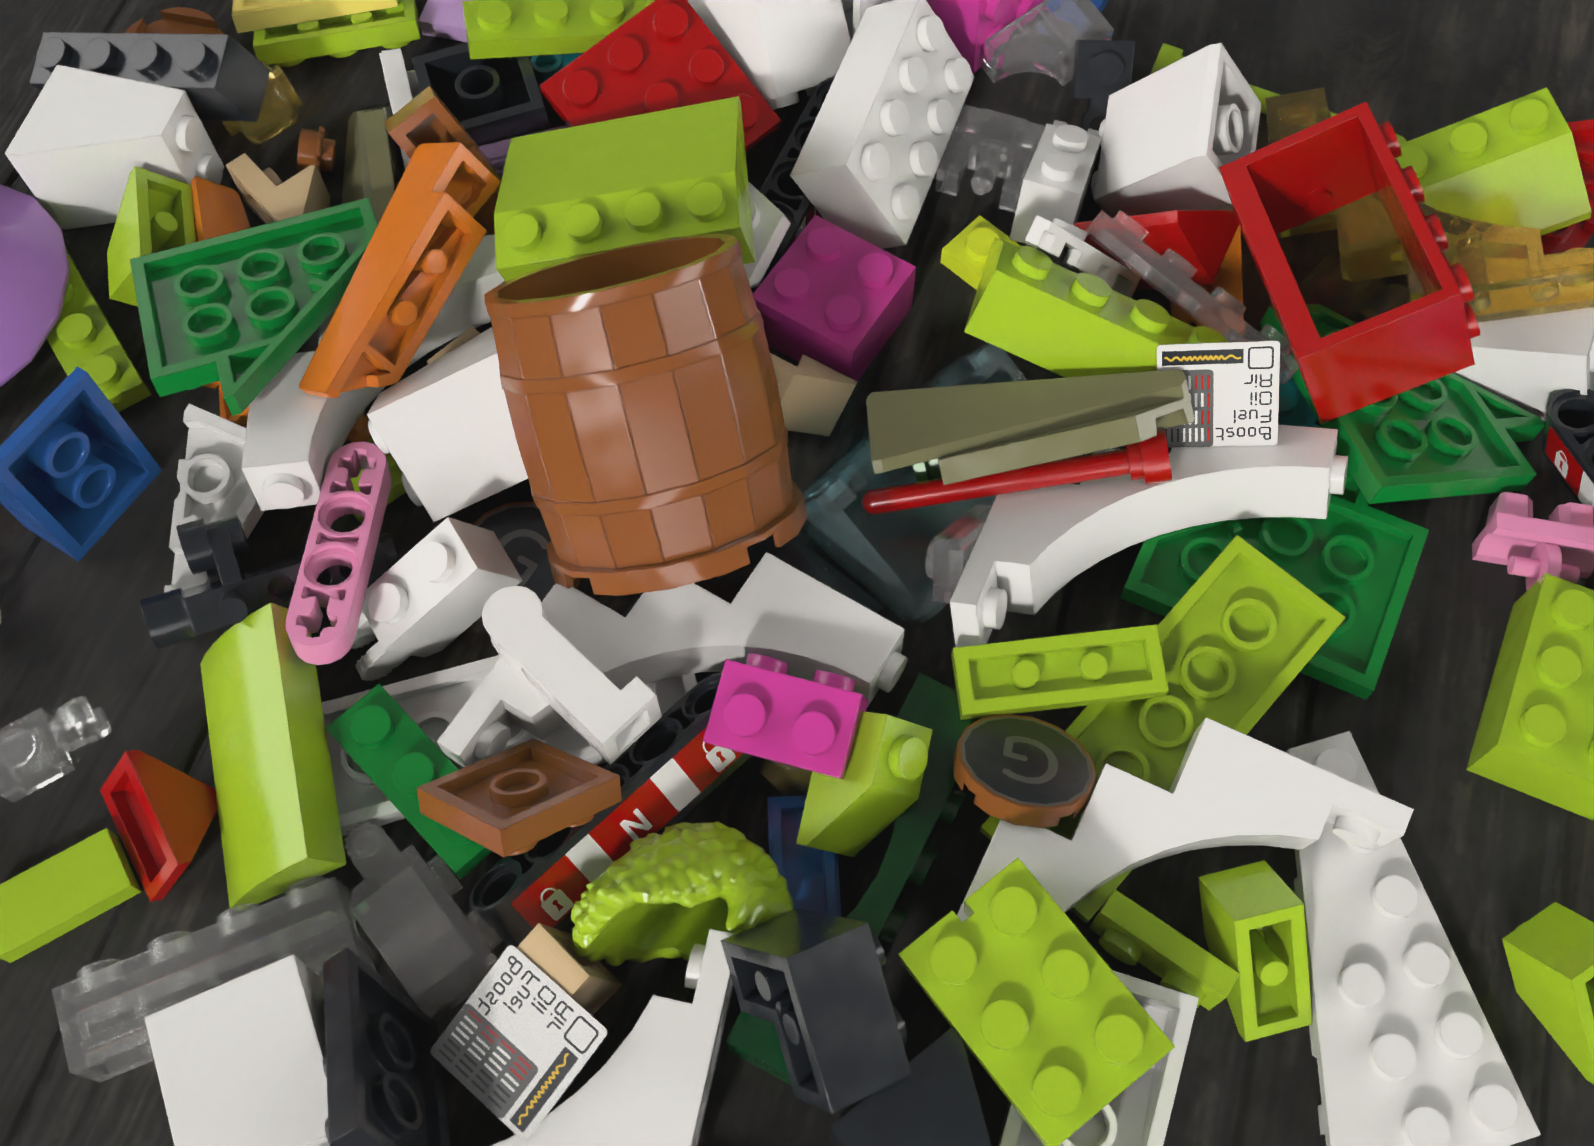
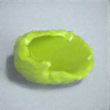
[571,821,794,966]

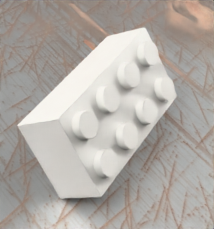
[790,0,975,249]

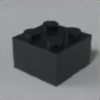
[412,42,551,146]

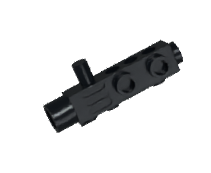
[140,515,399,649]

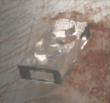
[925,504,992,604]

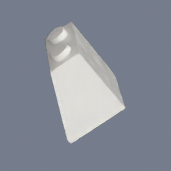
[687,0,851,109]
[1091,43,1261,218]
[5,65,224,230]
[1454,253,1594,422]
[367,327,528,522]
[144,954,330,1146]

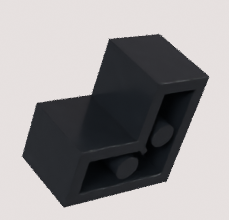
[721,908,912,1114]

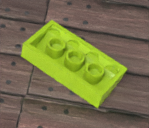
[200,603,346,912]

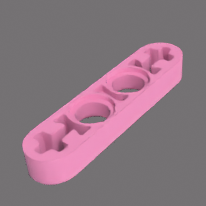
[286,441,391,665]

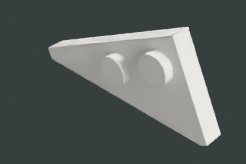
[1025,215,1141,298]
[164,404,265,593]

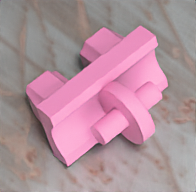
[1472,492,1594,591]

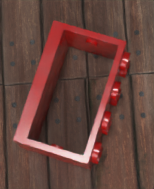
[1218,102,1480,424]

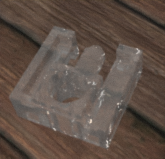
[935,104,1046,213]

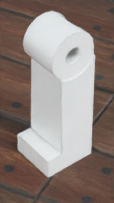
[482,585,662,765]

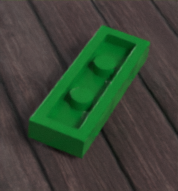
[326,684,492,880]

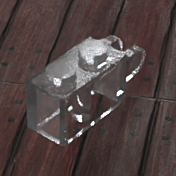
[344,821,503,1022]

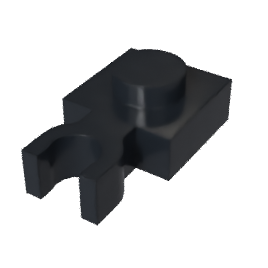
[1071,40,1135,132]

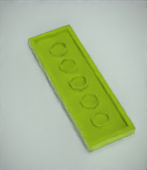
[980,535,1346,924]

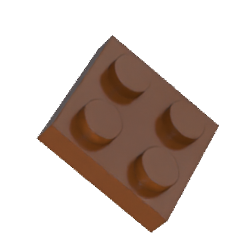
[417,738,622,857]

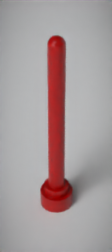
[862,429,1172,514]

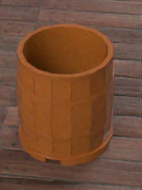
[484,234,808,596]

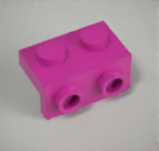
[703,653,868,780]

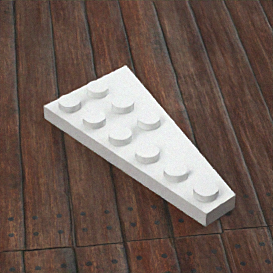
[1285,731,1541,1146]

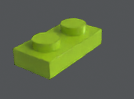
[1089,889,1240,1010]

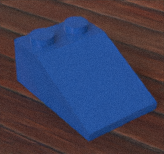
[0,366,162,562]

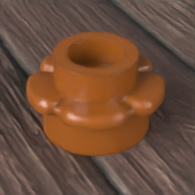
[297,125,337,177]

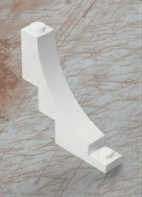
[241,234,505,511]
[950,425,1348,647]
[437,552,908,769]
[957,718,1414,922]
[491,929,734,1146]

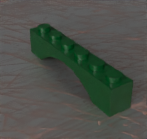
[726,673,983,1086]

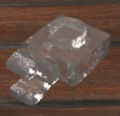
[0,696,112,803]

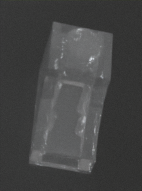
[981,0,1114,86]

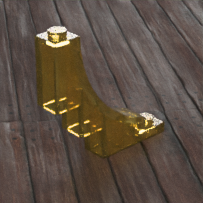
[1265,87,1594,323]

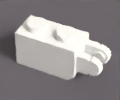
[1009,120,1102,244]
[351,517,523,682]

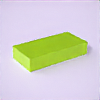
[0,828,142,963]

